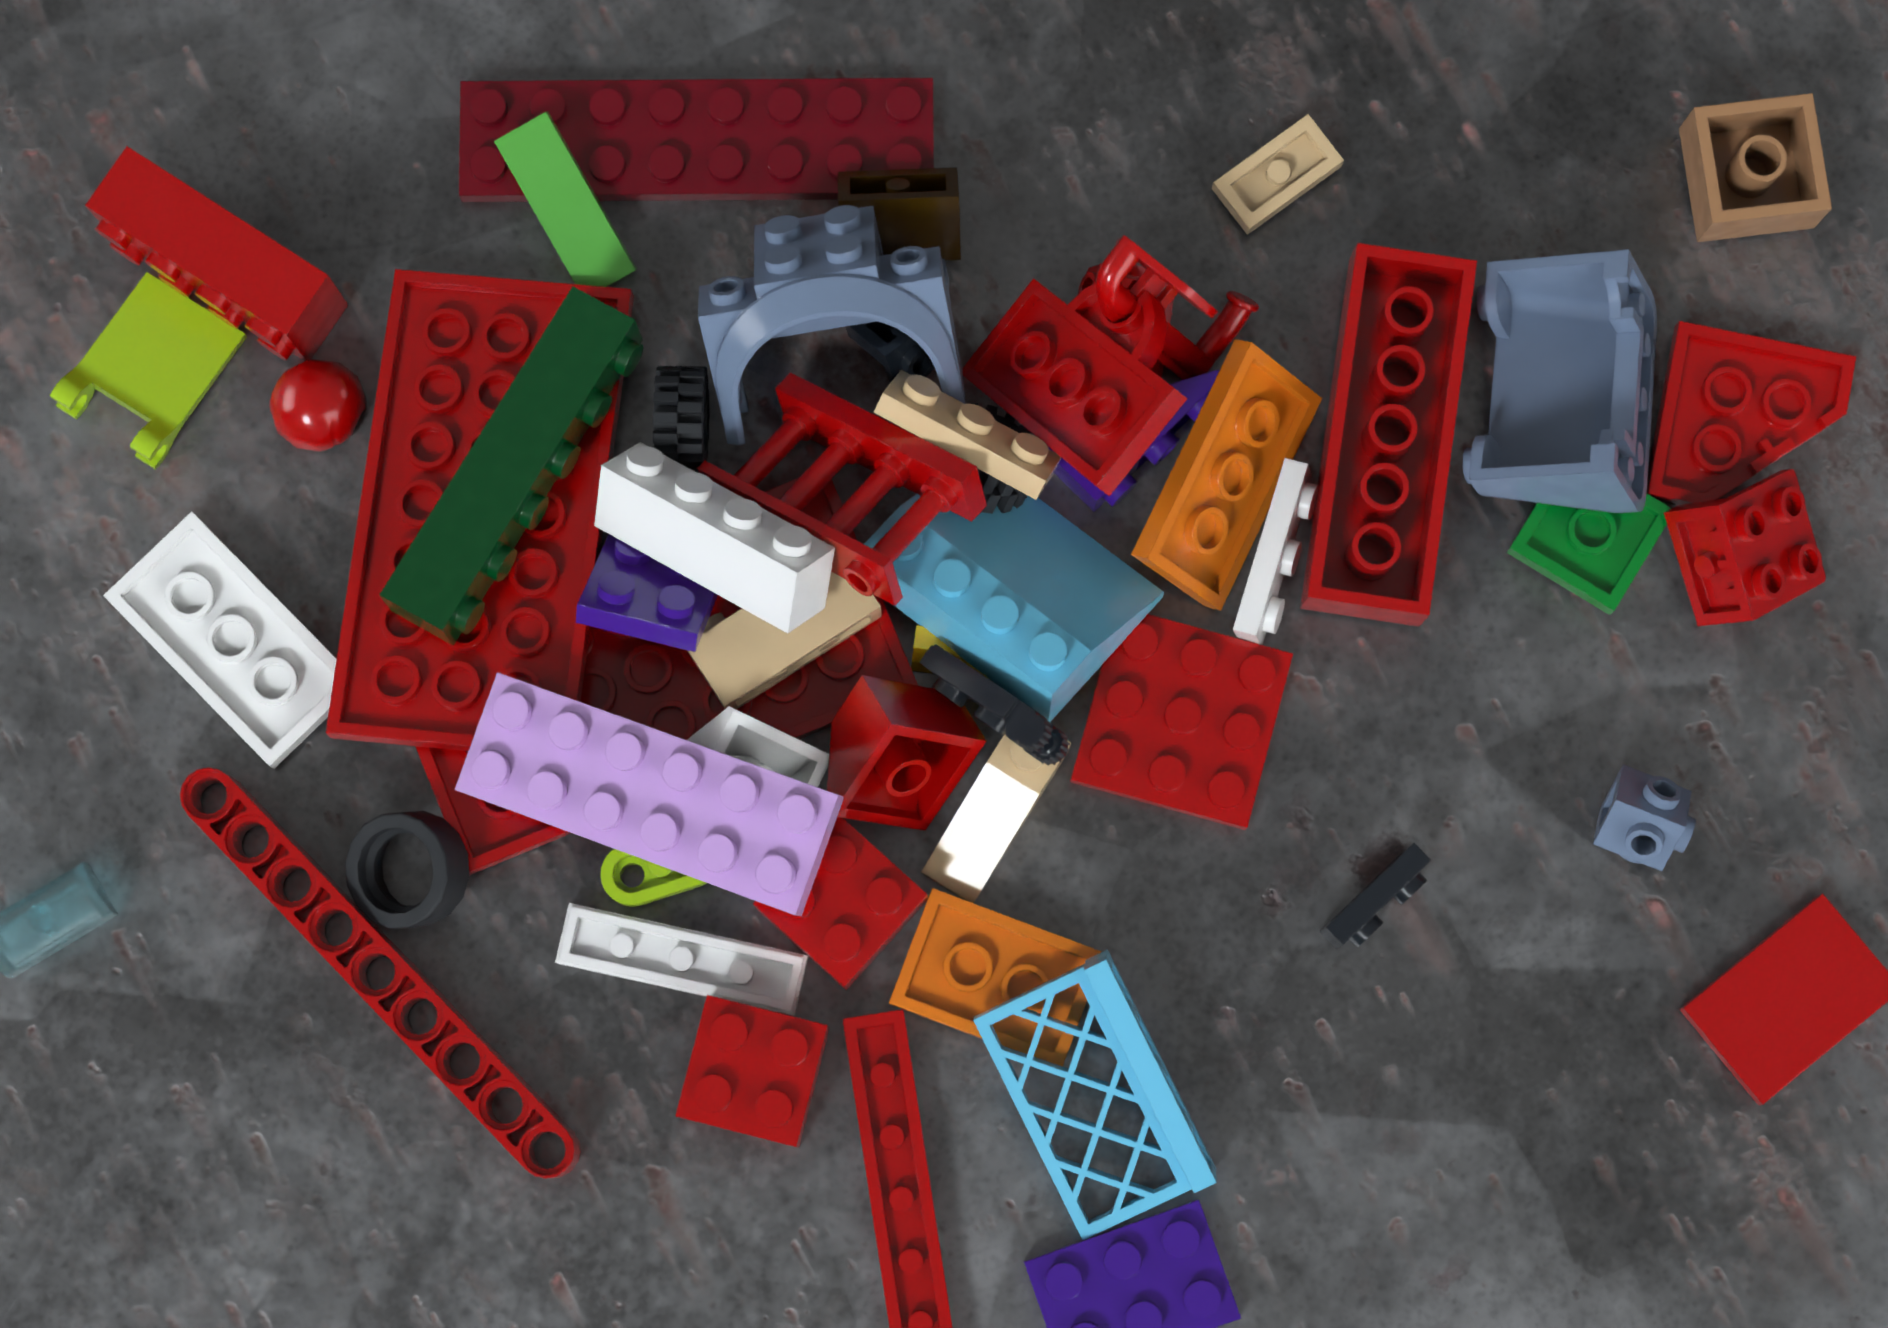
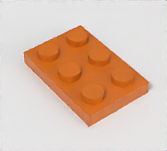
[889,888,1102,1067]

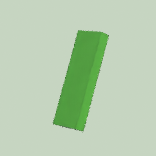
[494,111,637,287]

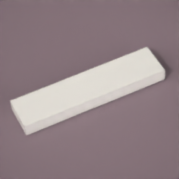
[555,903,808,1016]

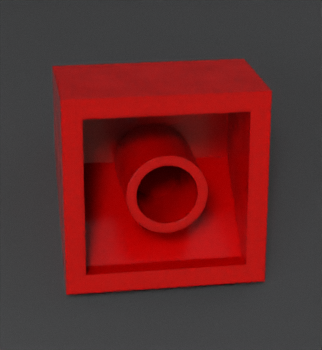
[827,675,987,831]

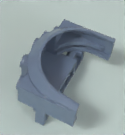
[698,205,966,445]

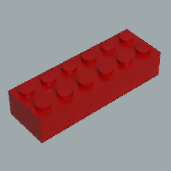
[1300,243,1477,627]

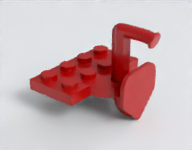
[963,235,1259,496]

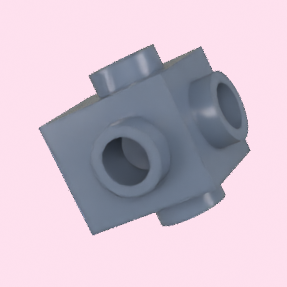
[1593,764,1696,871]

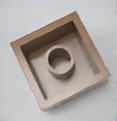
[1679,93,1832,242]

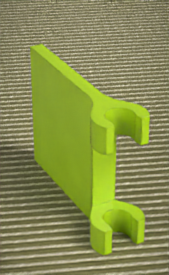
[50,272,247,470]

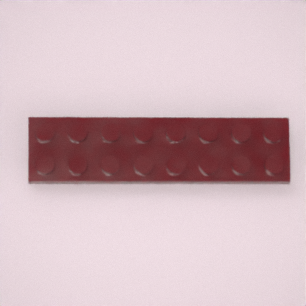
[459,78,934,202]

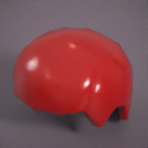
[269,359,367,452]

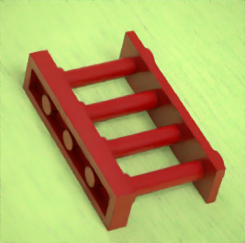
[697,372,987,606]

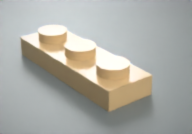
[874,370,1061,500]

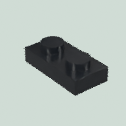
[1320,843,1431,949]

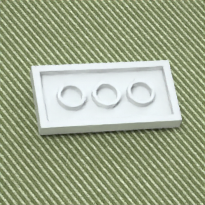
[103,511,337,769]

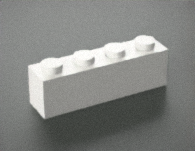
[594,442,835,634]

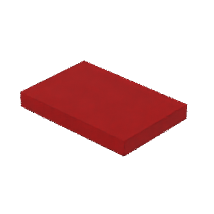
[1679,894,1888,1105]

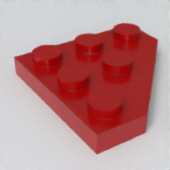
[1647,321,1857,505]

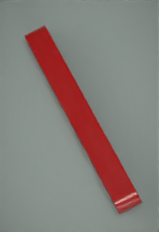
[180,767,581,1179]

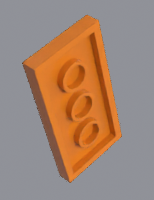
[1131,339,1322,611]

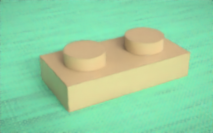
[1212,114,1344,235]

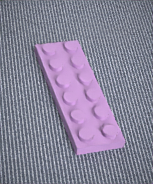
[455,672,844,917]

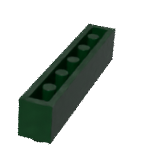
[380,287,644,646]

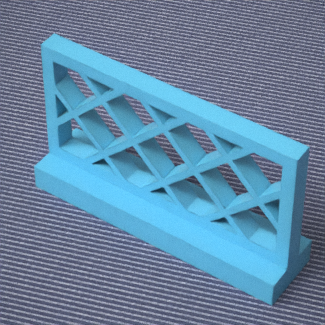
[973,949,1217,1240]

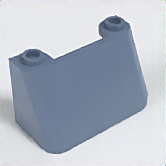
[1463,249,1657,513]

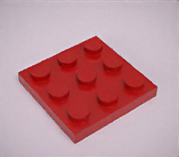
[1070,614,1293,830]

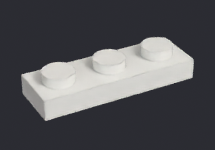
[1233,458,1319,645]

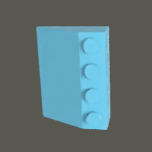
[864,494,1164,722]

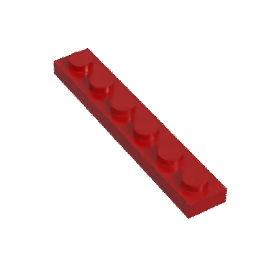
[843,1009,953,1328]

